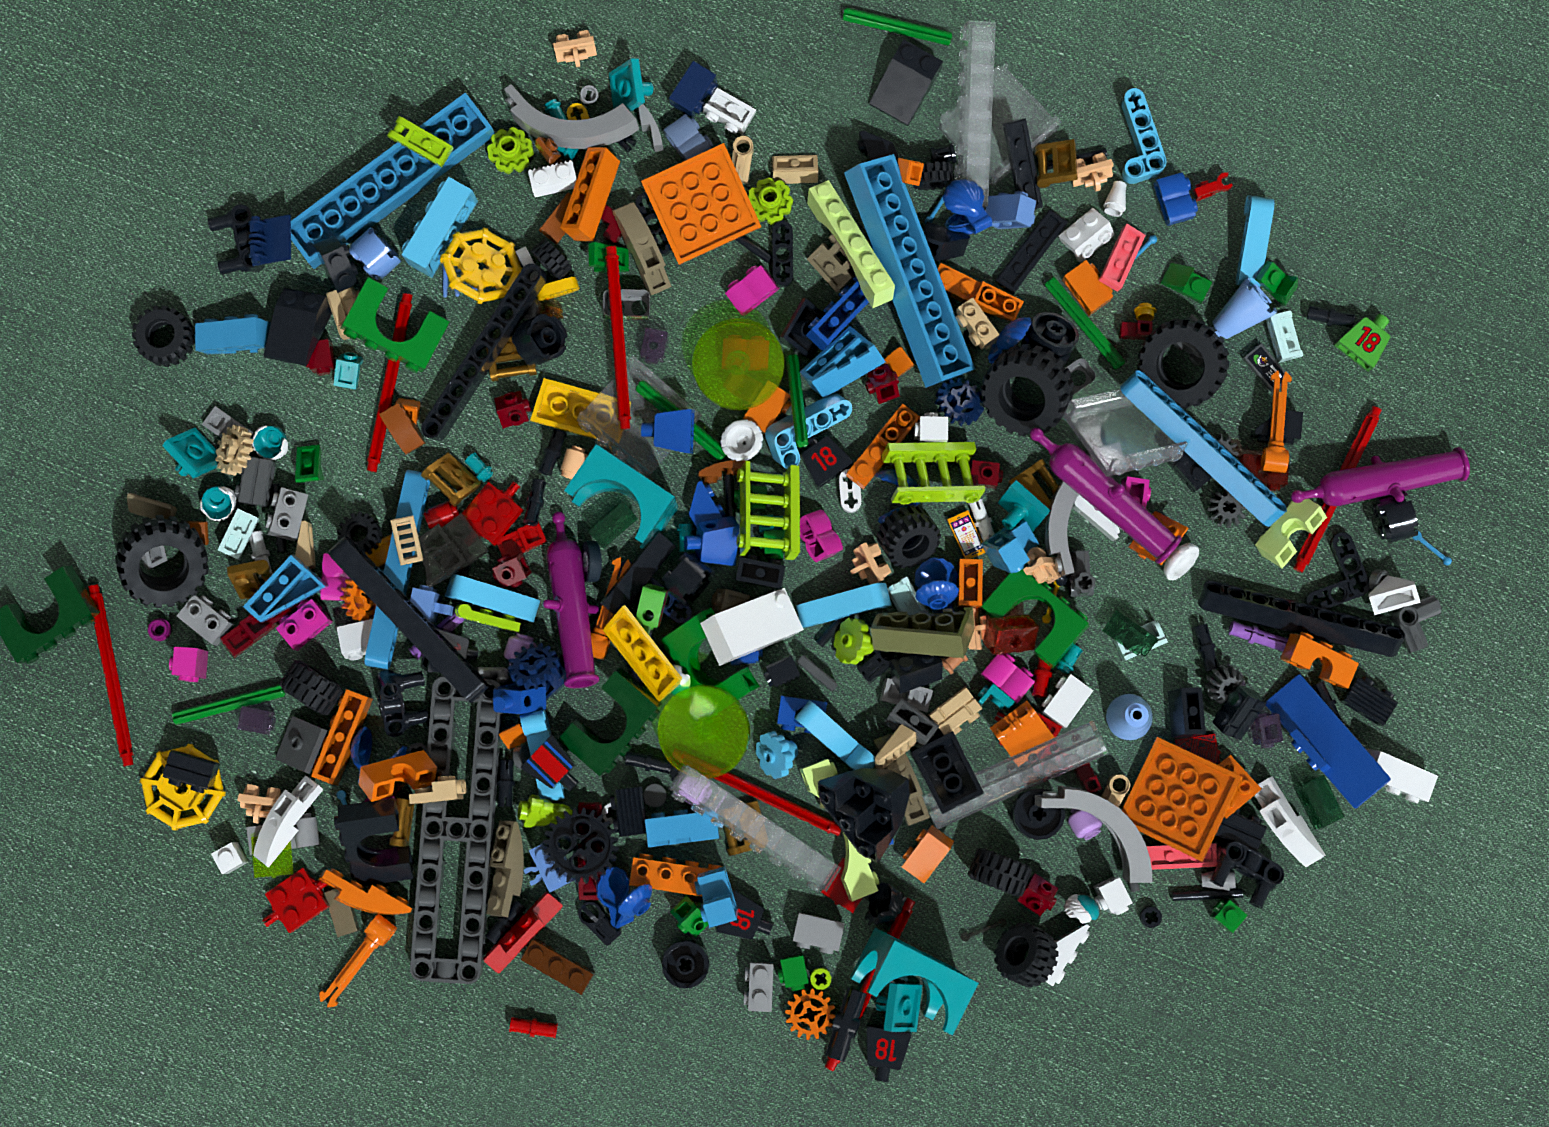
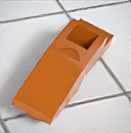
[937,263,1024,322]
[845,404,920,490]
[319,868,412,915]

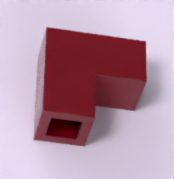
[600,205,622,246]
[1119,320,1153,340]
[1074,762,1102,793]

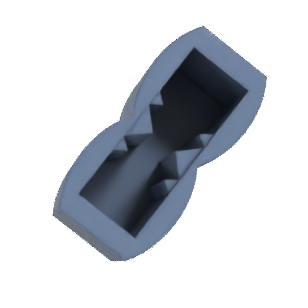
[664,114,713,161]

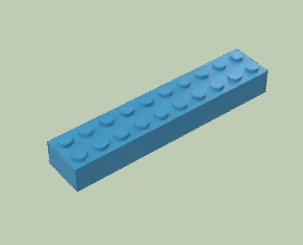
[291,93,495,269]
[844,154,975,388]

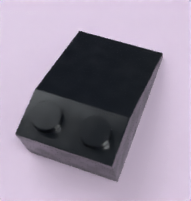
[869,40,943,126]
[264,288,332,366]
[911,731,984,814]

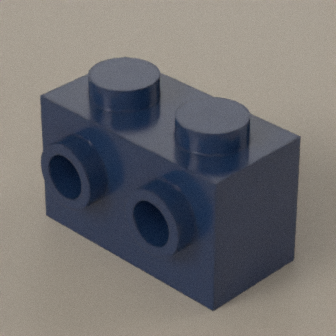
[669,61,718,117]

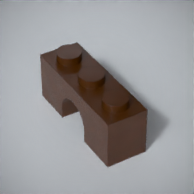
[521,938,596,995]

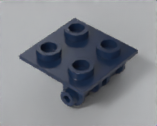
[249,214,291,266]

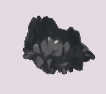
[864,882,907,926]

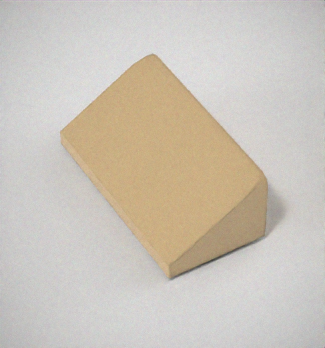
[772,155,818,184]

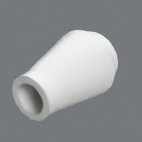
[1103,181,1127,217]

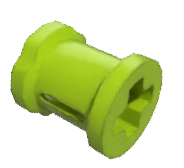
[810,967,831,990]

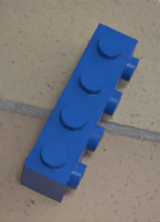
[806,276,869,351]

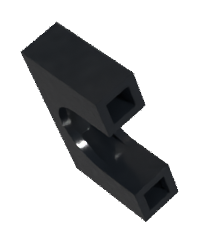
[334,798,414,886]

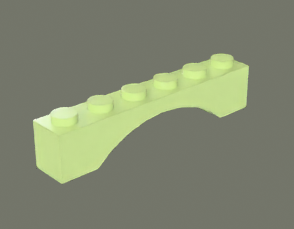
[807,180,895,308]
[799,759,880,901]

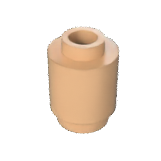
[560,446,588,479]

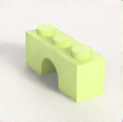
[1255,499,1327,568]

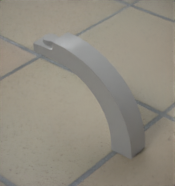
[504,84,639,149]
[1045,443,1124,576]
[1035,786,1152,883]

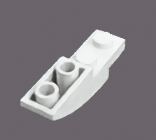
[253,775,323,868]
[1255,777,1326,867]

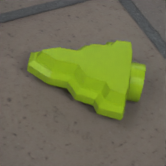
[518,794,573,827]

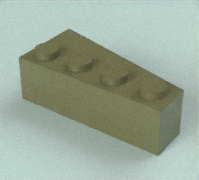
[871,607,975,658]

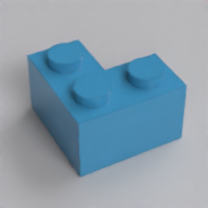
[981,520,1039,573]
[694,866,738,928]

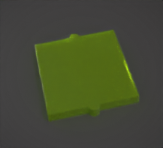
[251,837,293,878]

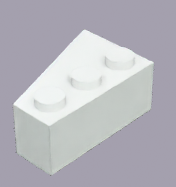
[1366,749,1438,804]

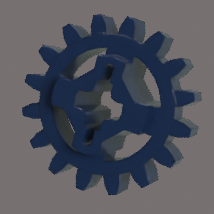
[935,378,984,426]
[508,643,560,690]

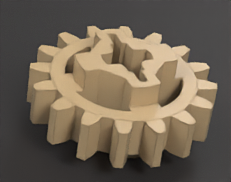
[215,425,254,476]

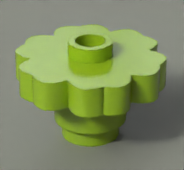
[487,127,534,174]
[748,177,793,225]
[834,618,874,665]

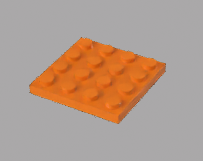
[641,143,762,265]
[1122,737,1243,862]

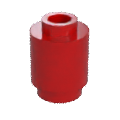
[424,500,460,530]

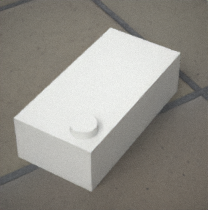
[700,588,804,666]

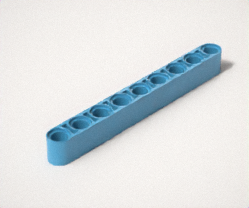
[1120,370,1287,527]
[365,470,430,670]

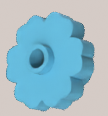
[756,731,798,779]

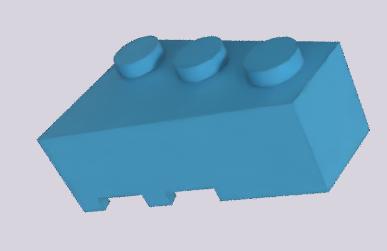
[195,314,271,354]
[800,326,886,398]
[243,555,328,622]
[645,807,720,848]

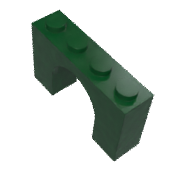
[0,566,100,664]
[558,668,662,776]

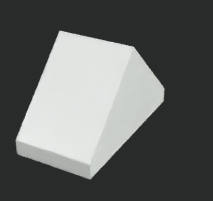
[1368,575,1420,615]

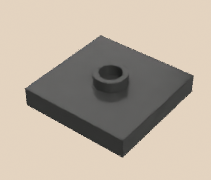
[275,716,327,774]

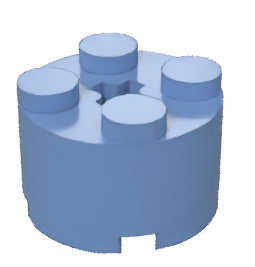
[348,227,402,280]

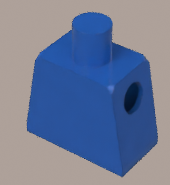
[641,409,695,454]
[684,516,740,566]
[493,683,546,714]

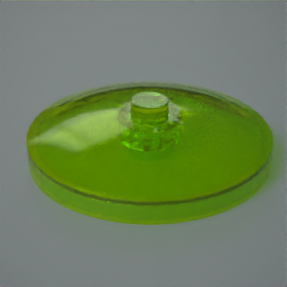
[692,318,784,410]
[658,685,750,779]

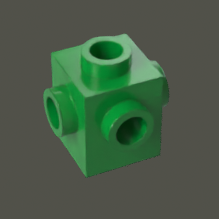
[670,895,708,938]

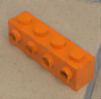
[560,147,620,242]
[311,689,373,785]
[629,853,722,897]

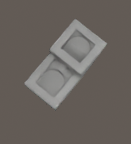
[638,104,664,152]
[202,406,255,439]
[880,678,933,712]

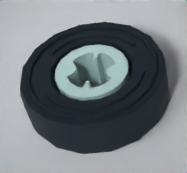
[581,541,602,582]

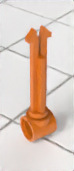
[1261,371,1292,473]
[591,557,631,661]
[319,914,397,1007]

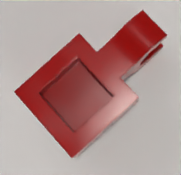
[1191,172,1233,202]

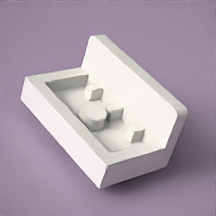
[703,88,756,135]
[1058,208,1114,263]

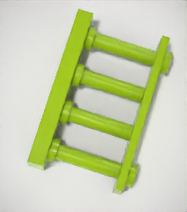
[882,442,986,505]
[737,461,800,560]

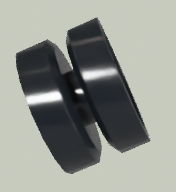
[1020,312,1079,367]
[1011,788,1065,840]

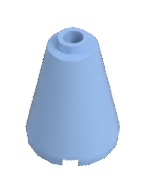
[1212,278,1277,339]
[1106,694,1152,740]

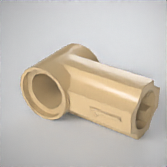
[732,136,754,184]
[1101,774,1130,808]

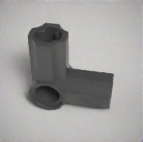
[1068,550,1095,597]
[1391,595,1441,653]

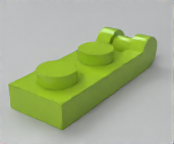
[387,116,454,168]
[454,604,521,632]

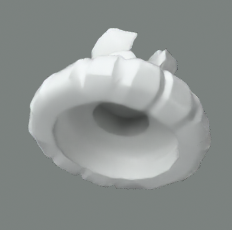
[720,419,763,461]
[1163,543,1199,580]

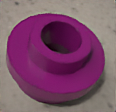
[148,618,171,641]

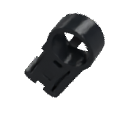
[857,650,902,683]
[578,901,622,946]

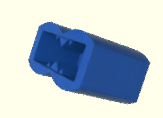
[1154,172,1198,226]

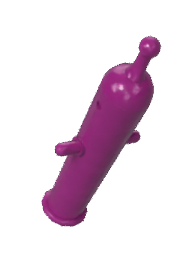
[1030,428,1182,564]
[1291,447,1470,506]
[543,511,600,689]

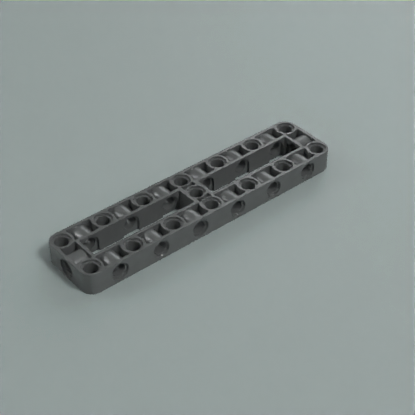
[410,677,503,984]

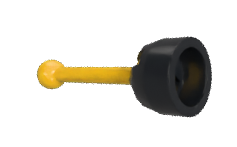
[1042,572,1070,624]

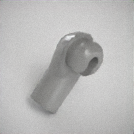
[475,667,509,683]

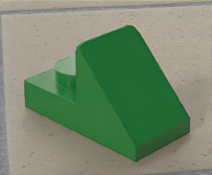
[589,242,629,272]
[1255,261,1298,306]
[1160,263,1212,304]
[295,445,324,483]

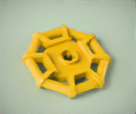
[440,227,523,304]
[139,744,226,831]

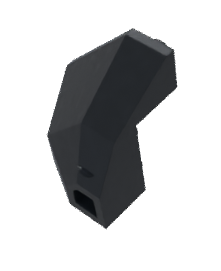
[818,768,910,863]

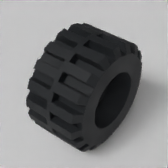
[132,305,195,367]
[877,505,941,568]
[279,660,344,715]
[967,848,1032,897]
[994,923,1059,987]

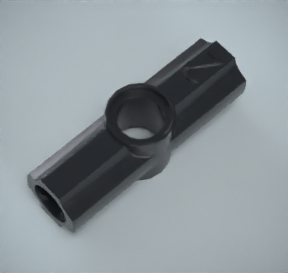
[825,987,867,1062]

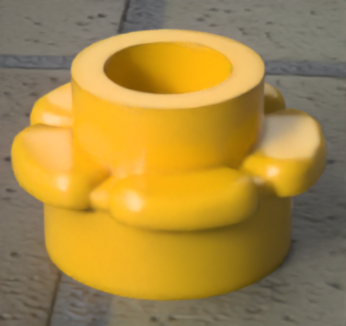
[1134,303,1157,321]

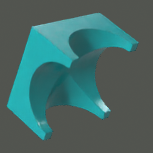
[564,444,678,550]
[850,928,979,1035]

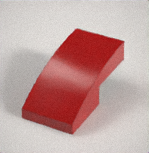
[496,522,547,557]

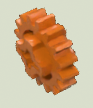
[340,579,376,621]
[785,988,836,1040]

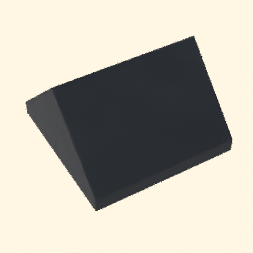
[780,298,825,360]

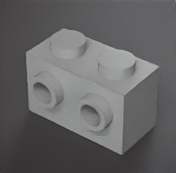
[265,487,308,542]
[177,595,235,646]
[793,912,845,954]
[744,961,774,1012]

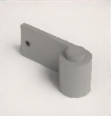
[246,813,320,855]

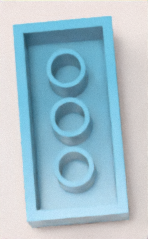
[402,177,478,278]

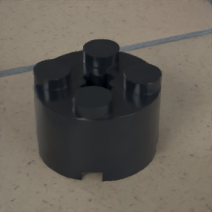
[512,314,567,366]
[1372,491,1418,543]
[662,552,715,606]
[662,940,710,988]

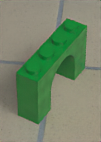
[340,277,449,373]
[981,566,1089,669]
[661,608,760,718]

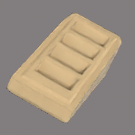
[390,515,424,566]
[295,521,316,569]
[875,724,916,769]

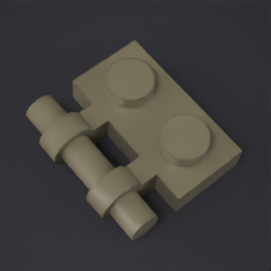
[807,234,855,293]

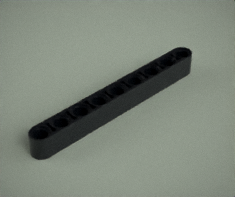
[421,264,547,441]
[328,535,489,703]
[1198,580,1405,657]

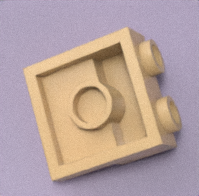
[955,298,999,350]
[409,776,467,804]

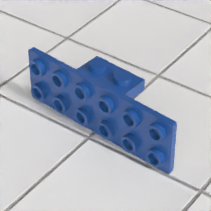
[1266,674,1391,809]

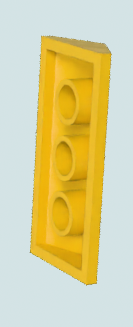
[530,378,631,445]
[603,605,682,702]

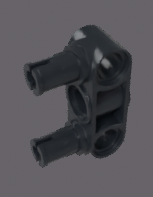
[208,204,265,275]
[376,670,429,737]
[1210,842,1284,909]

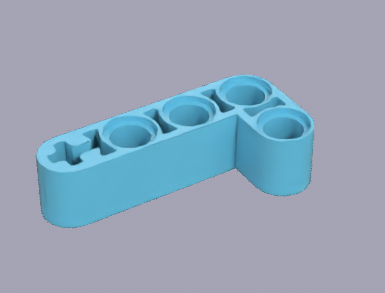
[1121,88,1167,184]
[1236,195,1274,287]
[765,393,852,469]
[445,574,540,623]
[796,583,892,628]
[795,700,875,770]
[520,710,565,802]

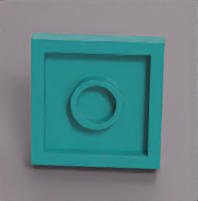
[609,58,654,112]
[162,428,219,479]
[998,480,1051,532]
[876,983,923,1032]

